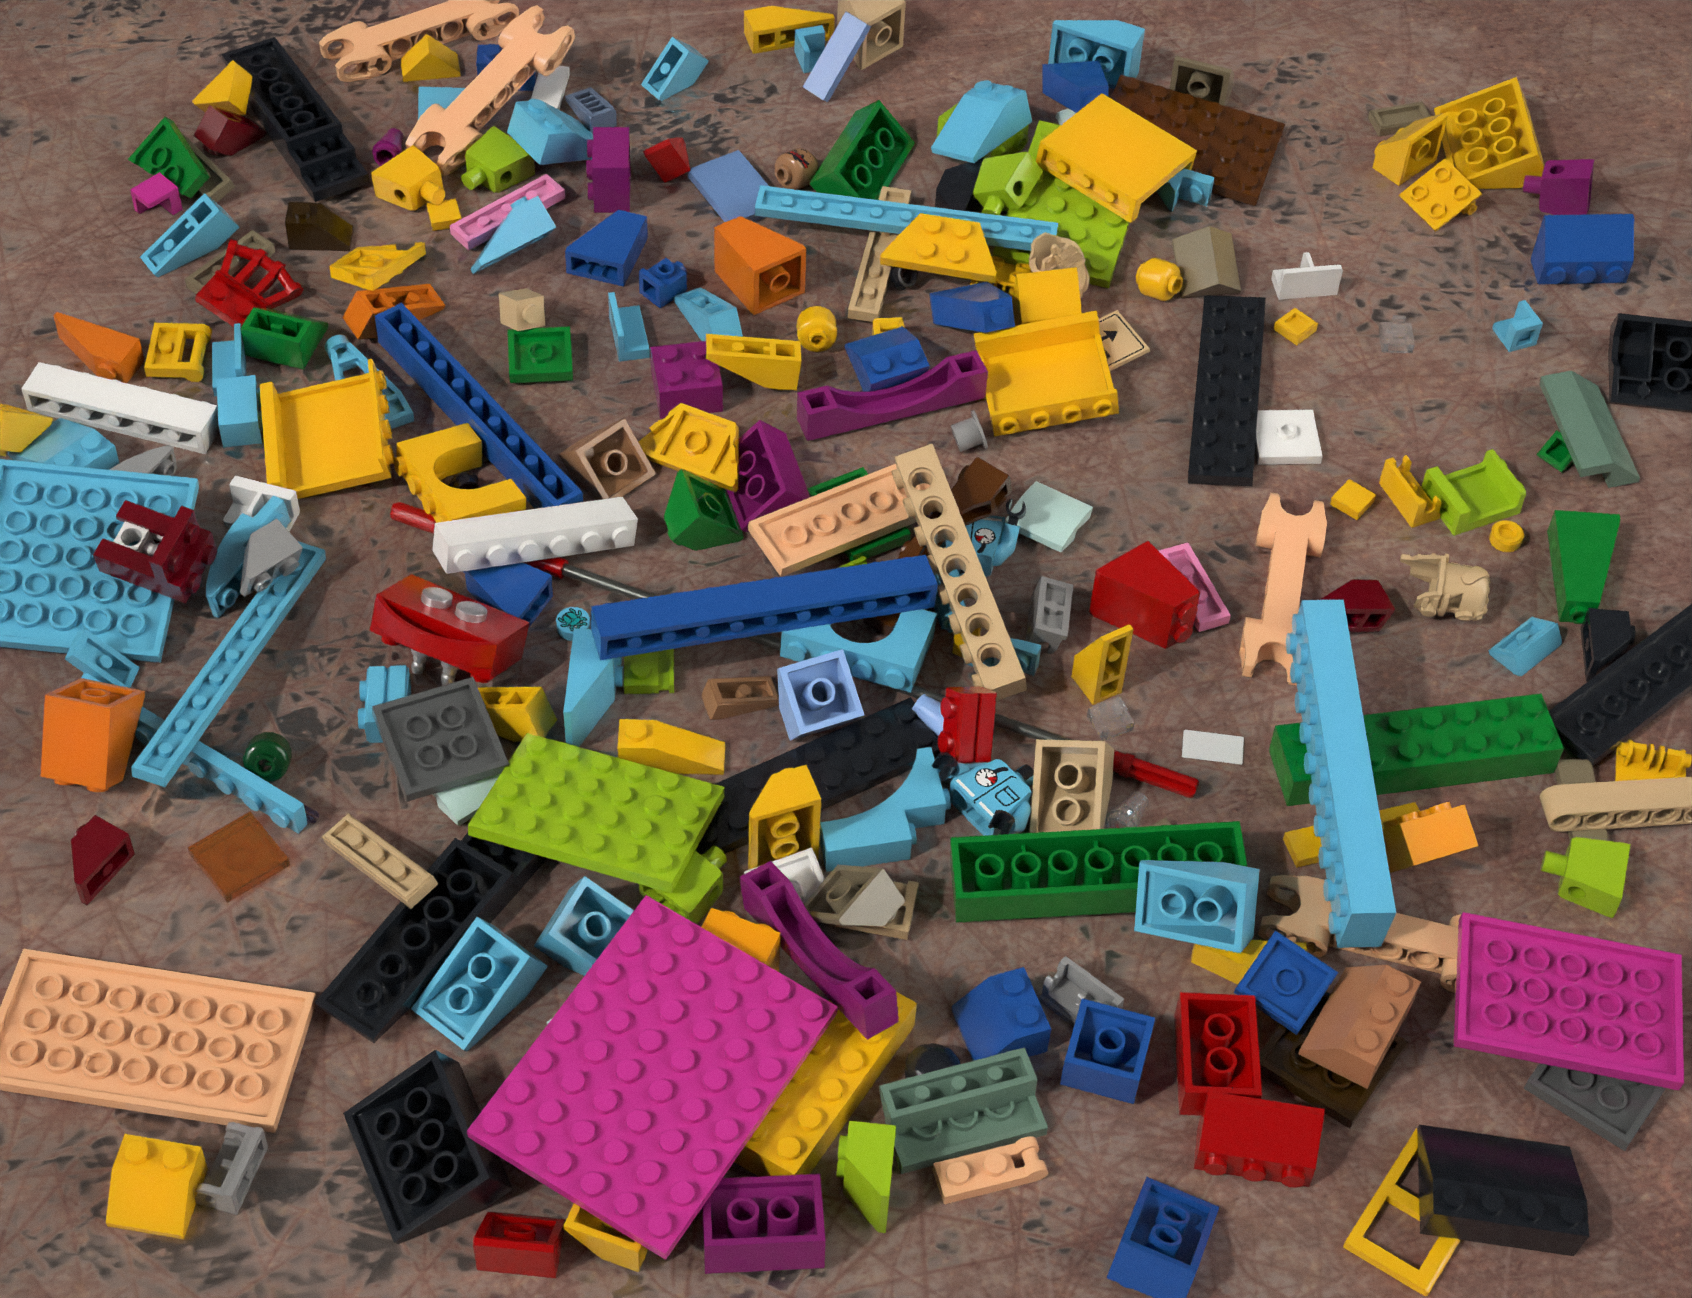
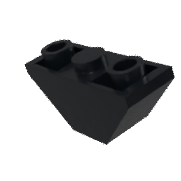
[935,158,984,212]

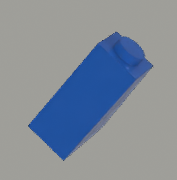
[1042,61,1109,113]
[565,210,648,287]
[929,282,1015,333]
[463,563,553,629]

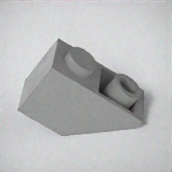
[240,519,303,597]

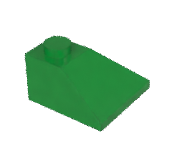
[664,469,744,551]

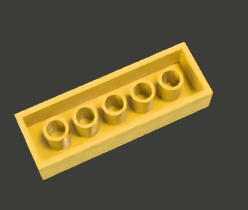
[734,992,917,1177]

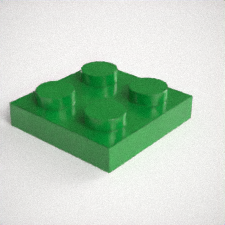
[507,326,573,383]

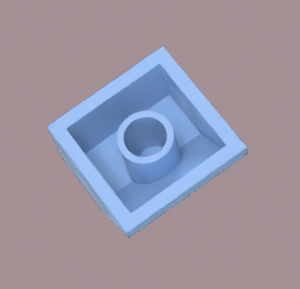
[777,649,864,741]

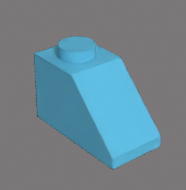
[641,37,709,101]

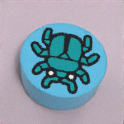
[556,607,591,641]

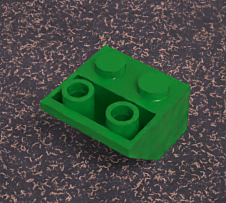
[240,307,329,370]

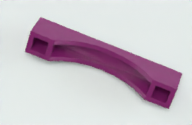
[797,350,988,441]
[740,861,899,1040]

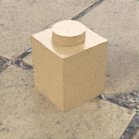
[499,288,545,331]

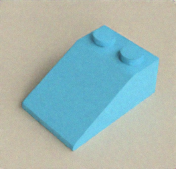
[1048,20,1145,89]
[931,80,1032,163]
[507,99,593,165]
[8,418,119,470]
[564,629,623,747]
[1134,860,1260,953]
[534,876,634,976]
[411,917,548,1052]

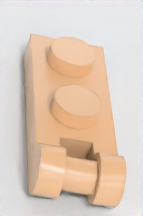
[932,1136,1048,1204]

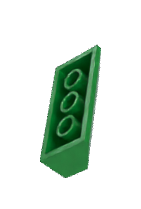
[809,100,915,200]

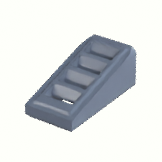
[565,87,617,134]

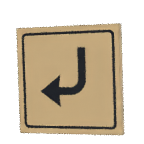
[1099,310,1150,371]

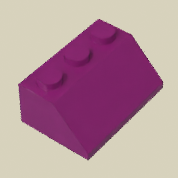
[727,420,810,532]
[702,1174,826,1274]

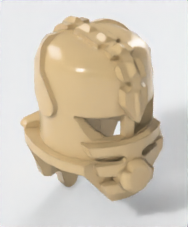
[1029,232,1090,298]
[1400,553,1490,621]

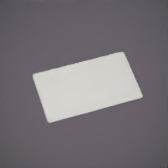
[1182,730,1244,765]

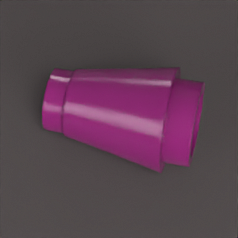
[372,128,404,166]

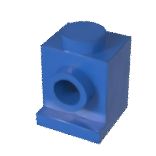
[639,258,687,309]

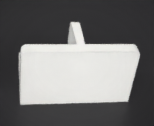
[1271,252,1343,300]
[223,476,300,531]

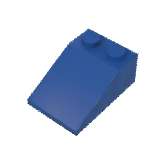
[1107,1176,1219,1298]

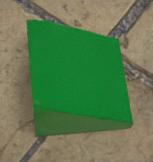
[1536,430,1574,473]

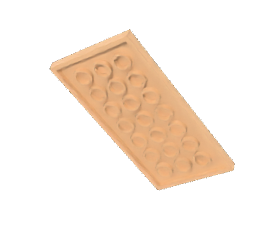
[0,949,317,1133]

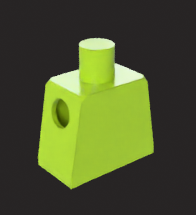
[461,126,535,193]
[973,151,1043,215]
[1540,837,1631,918]
[639,846,727,924]

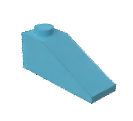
[140,193,240,277]
[470,196,556,274]
[673,287,743,341]

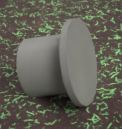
[950,410,988,452]

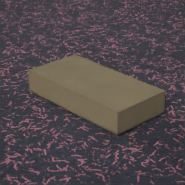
[1368,101,1431,137]

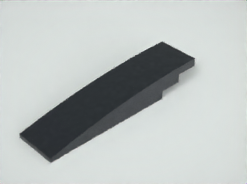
[221,37,370,202]
[314,833,547,1043]

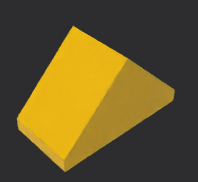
[401,34,461,82]
[192,60,253,115]

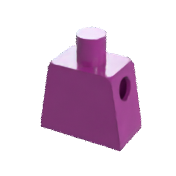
[1523,159,1594,215]

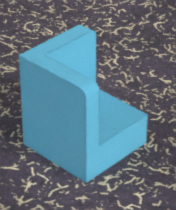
[794,25,825,73]
[1492,300,1543,352]

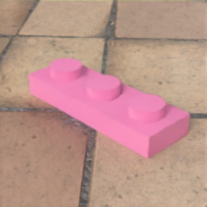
[1159,543,1231,632]

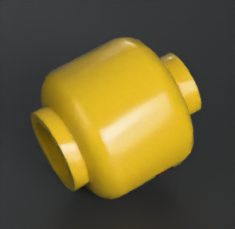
[1136,258,1183,301]
[796,306,837,352]

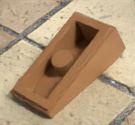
[702,676,779,720]

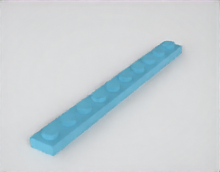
[755,185,1058,251]
[131,541,326,787]

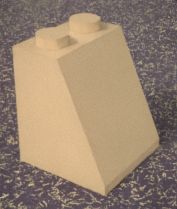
[837,0,906,70]

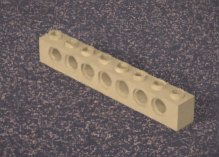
[892,444,1027,701]

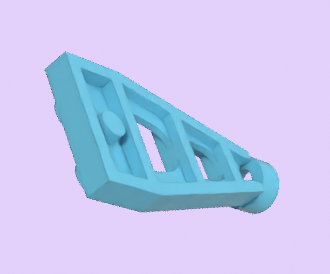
[324,335,414,429]

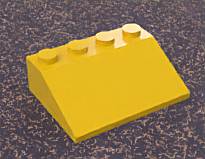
[1434,77,1545,189]

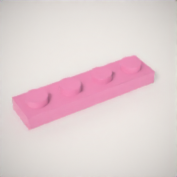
[450,174,565,251]

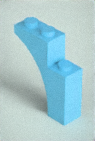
[819,747,951,872]

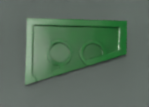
[128,117,210,198]

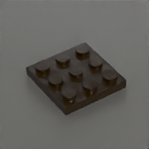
[1259,992,1409,1129]

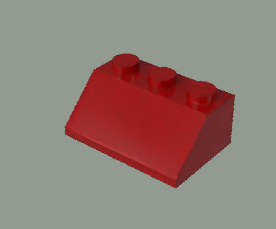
[1174,992,1262,1116]
[1194,1091,1325,1188]

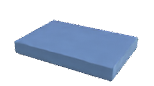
[688,150,769,222]

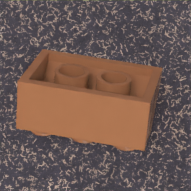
[1298,965,1421,1089]

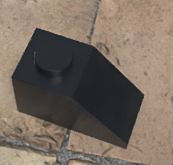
[1580,608,1636,681]

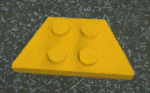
[880,213,997,284]
[329,242,426,291]
[638,403,739,493]

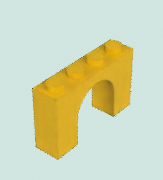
[394,423,526,523]

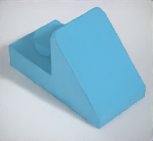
[1156,168,1214,212]
[65,628,140,688]

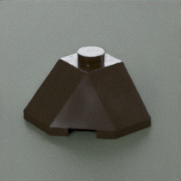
[285,202,353,251]

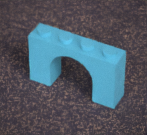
[780,609,937,693]

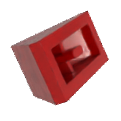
[643,137,691,183]

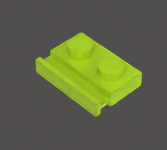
[624,649,674,694]

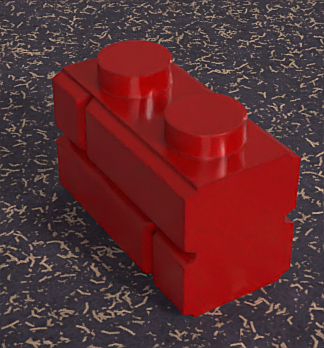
[938,686,997,763]

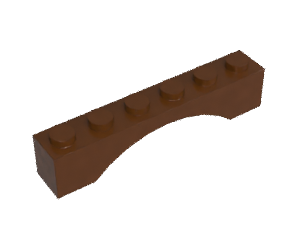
[863,457,1012,636]

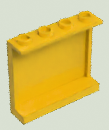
[1036,93,1197,223]
[973,311,1119,437]
[260,359,395,499]

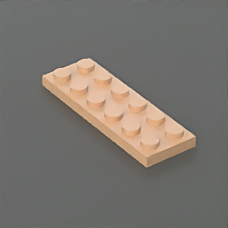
[748,464,930,577]

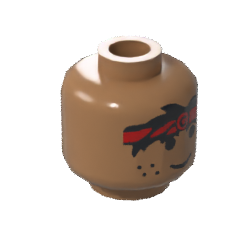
[775,148,818,190]

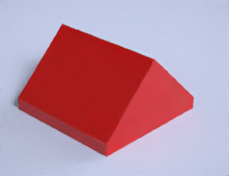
[473,1212,566,1278]

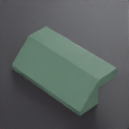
[1539,371,1640,488]
[879,1047,1048,1174]

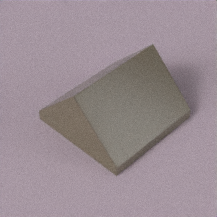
[1172,226,1241,298]

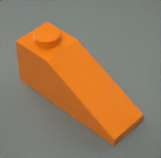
[342,284,446,340]
[53,312,145,383]

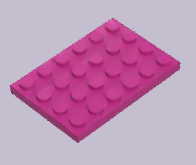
[1454,912,1684,1091]

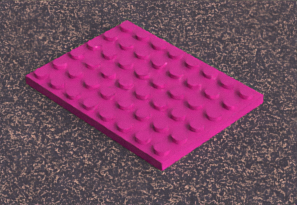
[467,895,838,1260]

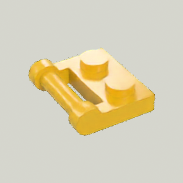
[144,322,212,382]

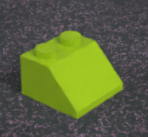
[836,1121,896,1233]

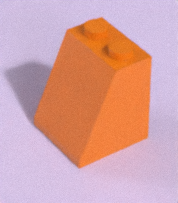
[714,216,806,315]
[40,678,145,792]

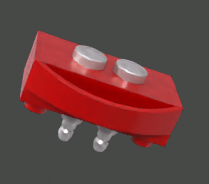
[370,574,530,686]

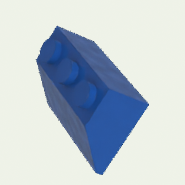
[1530,214,1634,284]

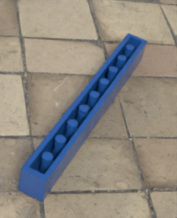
[375,303,583,509]
[591,555,938,660]

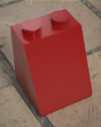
[1089,541,1200,649]

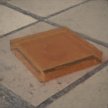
[188,811,290,903]

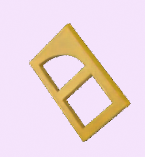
[1343,1128,1461,1296]

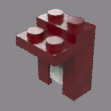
[93,500,217,603]

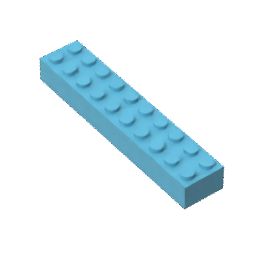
[1286,600,1396,948]

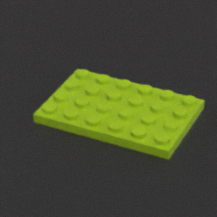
[993,120,1130,289]
[468,733,724,893]

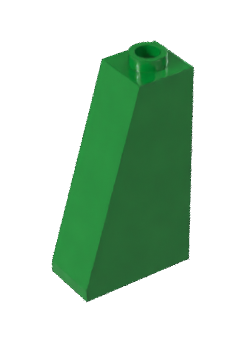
[1547,510,1621,624]

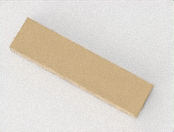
[322,813,438,909]

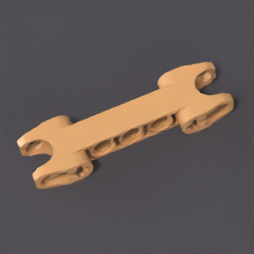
[319,0,519,82]
[405,5,575,176]
[1239,492,1327,686]
[1258,875,1461,993]

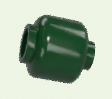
[243,732,292,783]

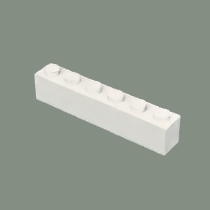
[21,362,219,454]
[432,497,638,574]

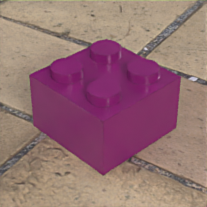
[586,127,631,213]
[650,341,723,419]

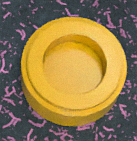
[1489,520,1524,552]

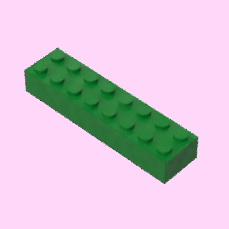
[1269,693,1564,806]
[950,821,1247,922]

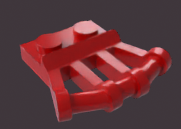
[195,239,304,327]

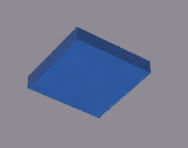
[1234,930,1339,1035]

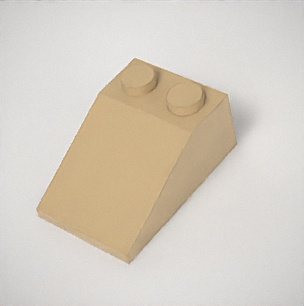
[1030,739,1114,833]

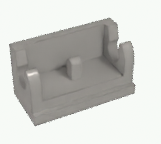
[1025,576,1073,654]
[1039,956,1124,1027]
[195,1122,268,1215]

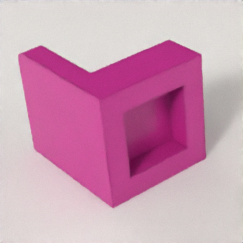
[130,172,183,215]

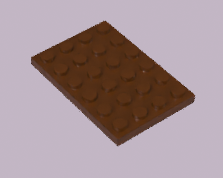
[1111,75,1285,206]

